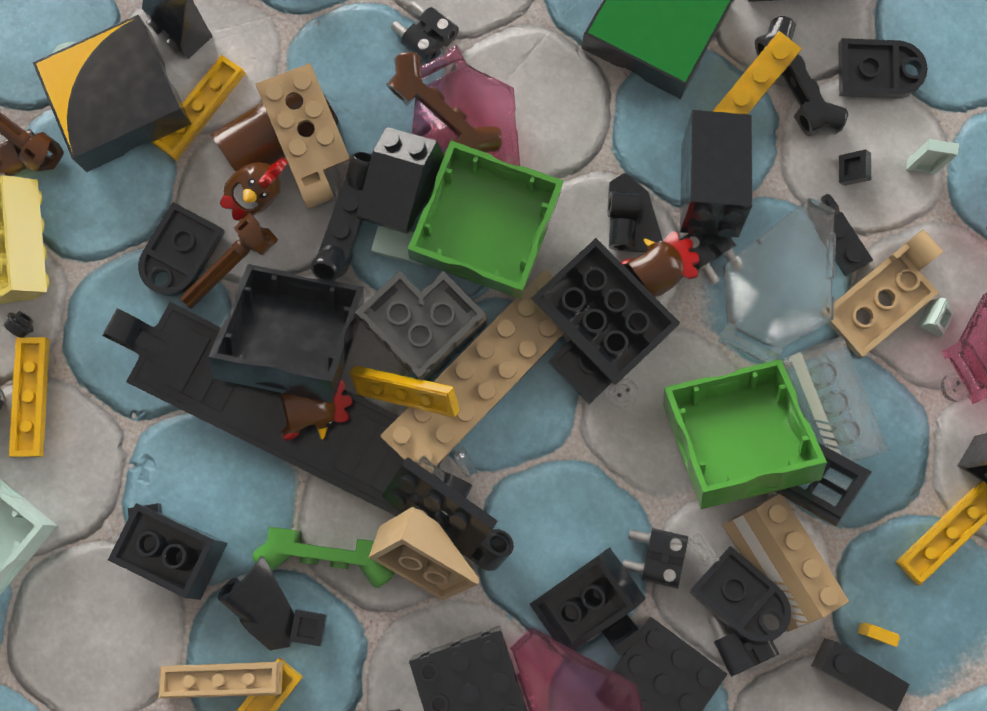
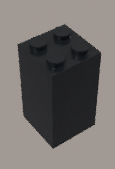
[680,110,752,239]

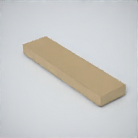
[158,662,283,698]

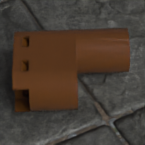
[0,129,35,176]

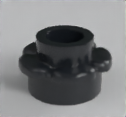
[4,311,34,338]

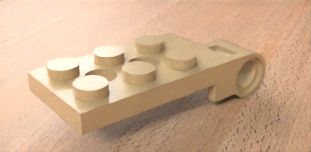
[255,63,350,210]
[820,229,943,359]

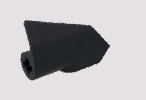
[607,172,663,252]
[218,556,295,651]

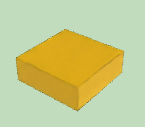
[857,622,900,647]

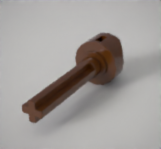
[0,112,64,172]
[180,212,278,309]

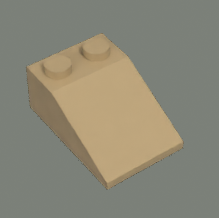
[369,507,479,601]

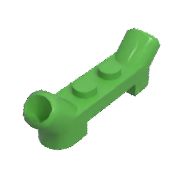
[253,527,395,588]

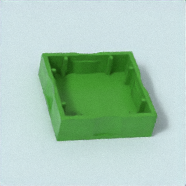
[408,141,564,299]
[663,359,827,509]

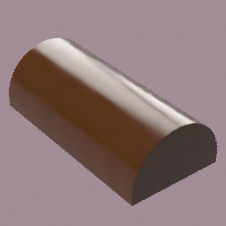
[211,94,339,171]

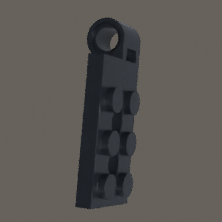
[381,457,514,571]

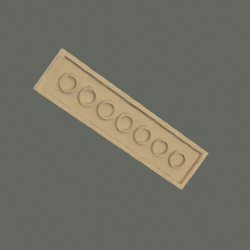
[380,269,564,473]

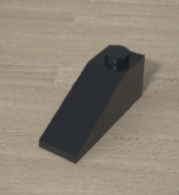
[811,638,910,711]

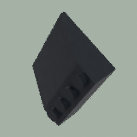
[531,238,680,385]

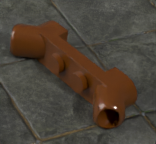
[386,52,502,152]

